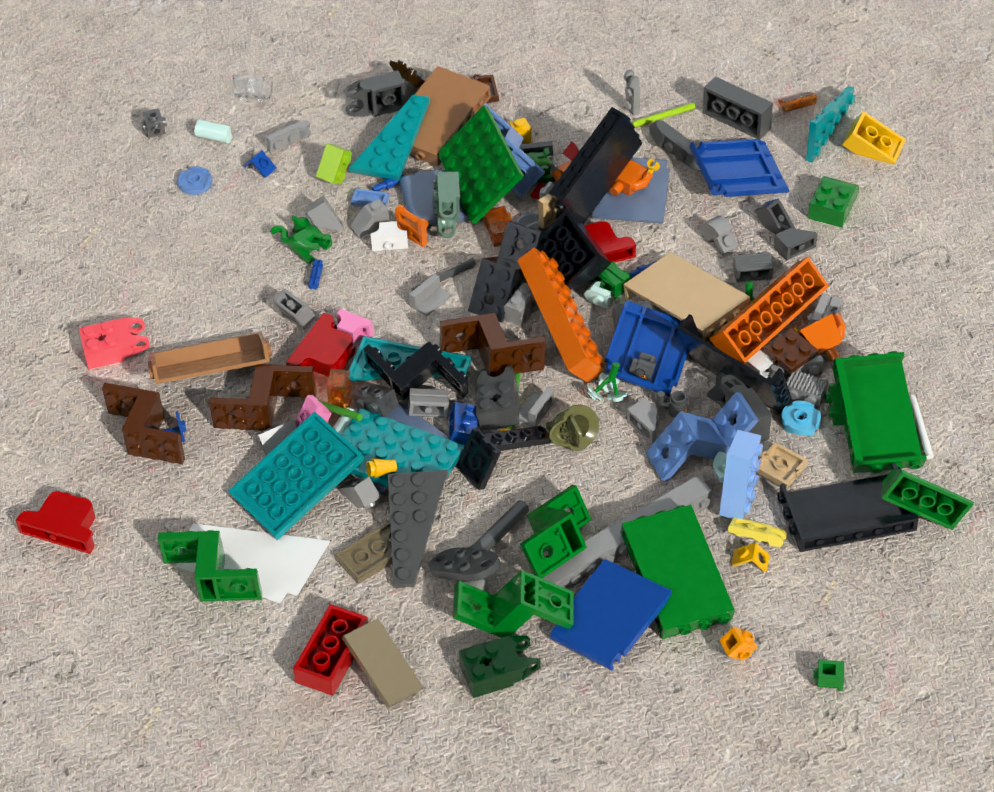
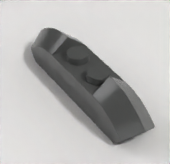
[649,120,701,172]

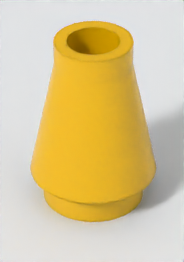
[366,458,397,478]

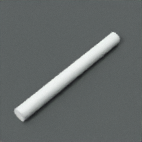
[909,395,934,459]

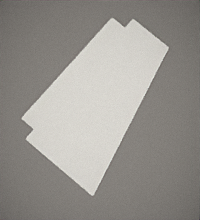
[177,523,330,603]

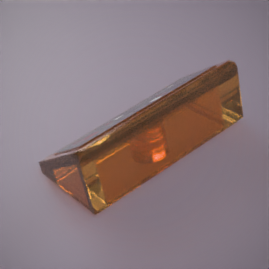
[778,91,817,112]

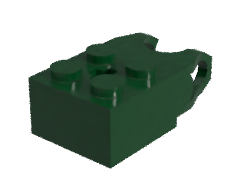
[459,635,541,698]

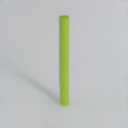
[631,102,696,128]

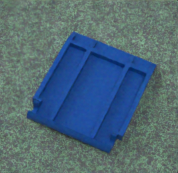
[689,139,789,197]
[604,300,688,397]
[550,559,672,671]

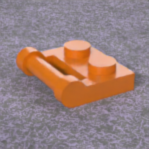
[395,204,429,247]

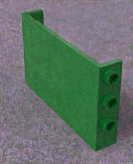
[832,351,927,473]
[620,504,735,639]

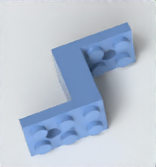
[484,103,545,198]
[645,392,759,482]

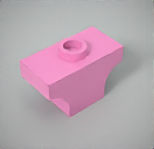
[337,309,374,345]
[295,395,332,427]

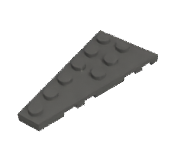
[388,470,448,588]

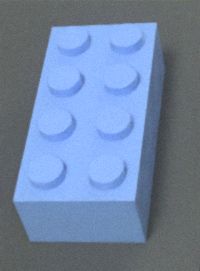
[719,430,763,519]

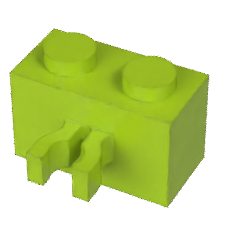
[316,143,352,184]

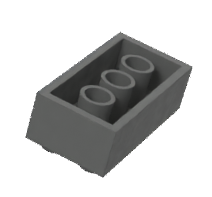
[702,76,773,140]

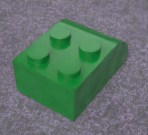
[808,176,859,228]

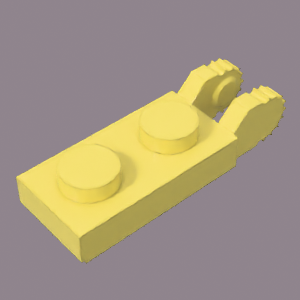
[728,518,787,547]

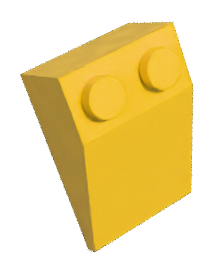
[842,111,906,164]

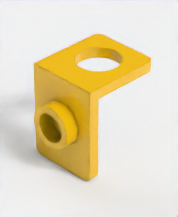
[731,542,770,572]

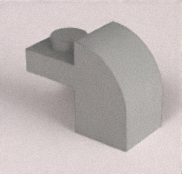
[698,216,738,255]

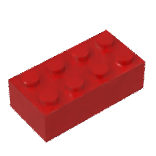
[293,604,369,696]

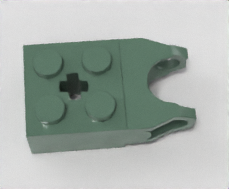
[433,172,460,238]

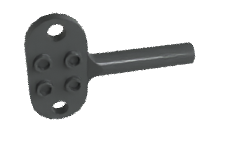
[429,500,529,581]

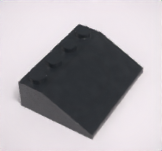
[538,210,611,290]

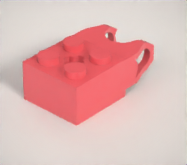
[79,318,150,369]

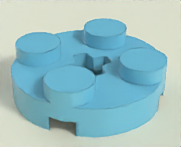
[781,401,821,436]

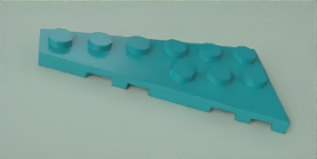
[806,86,856,162]
[349,94,431,180]
[346,336,472,382]

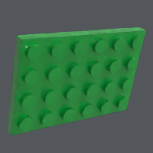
[438,105,524,224]

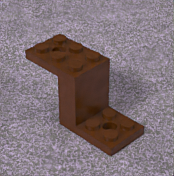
[439,313,546,377]
[209,364,316,431]
[102,383,185,464]

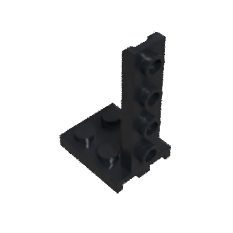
[456,426,551,490]

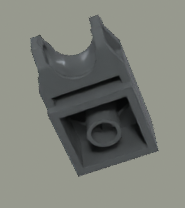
[344,70,406,117]
[476,365,519,430]
[719,374,772,443]

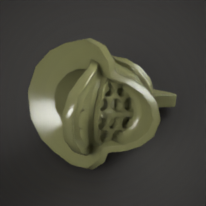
[546,404,599,452]

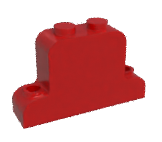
[584,221,636,263]
[286,312,356,377]
[16,491,95,554]

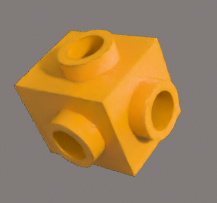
[719,627,758,661]

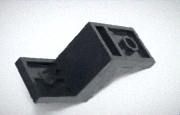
[468,221,543,322]
[363,341,469,401]

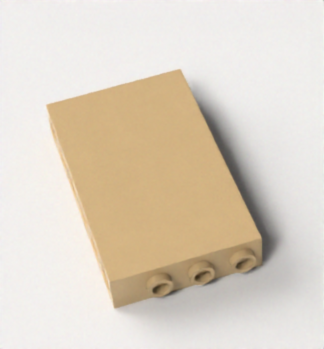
[623,252,750,342]

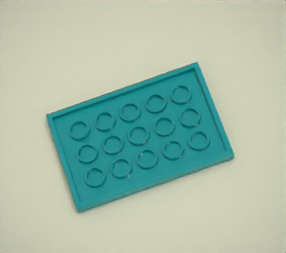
[341,408,465,487]
[228,412,365,540]

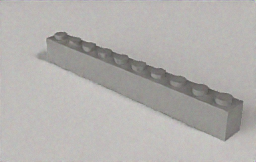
[542,476,712,588]

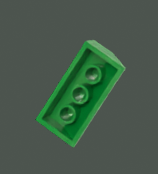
[881,469,974,530]

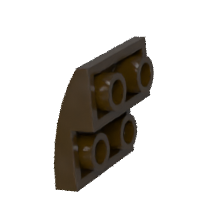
[389,60,425,89]

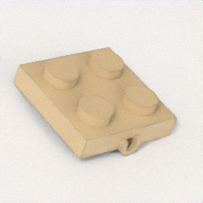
[756,442,809,489]

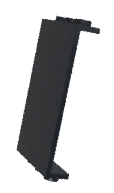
[549,107,643,224]
[678,314,792,414]
[777,463,919,552]

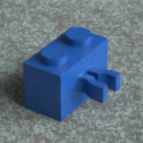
[449,402,479,445]

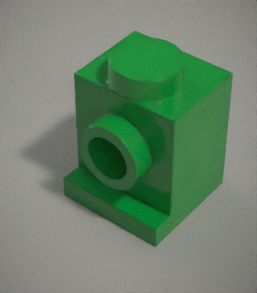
[813,660,845,691]

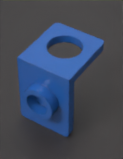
[243,150,276,178]
[163,412,187,442]

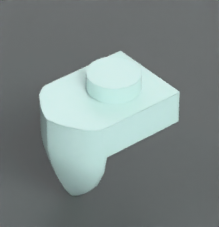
[584,281,611,309]
[713,451,727,484]

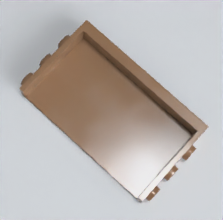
[410,66,491,166]
[148,331,272,384]

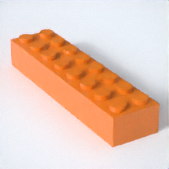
[517,248,606,383]
[709,257,829,364]

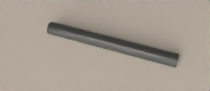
[411,258,476,291]

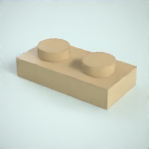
[538,194,557,230]

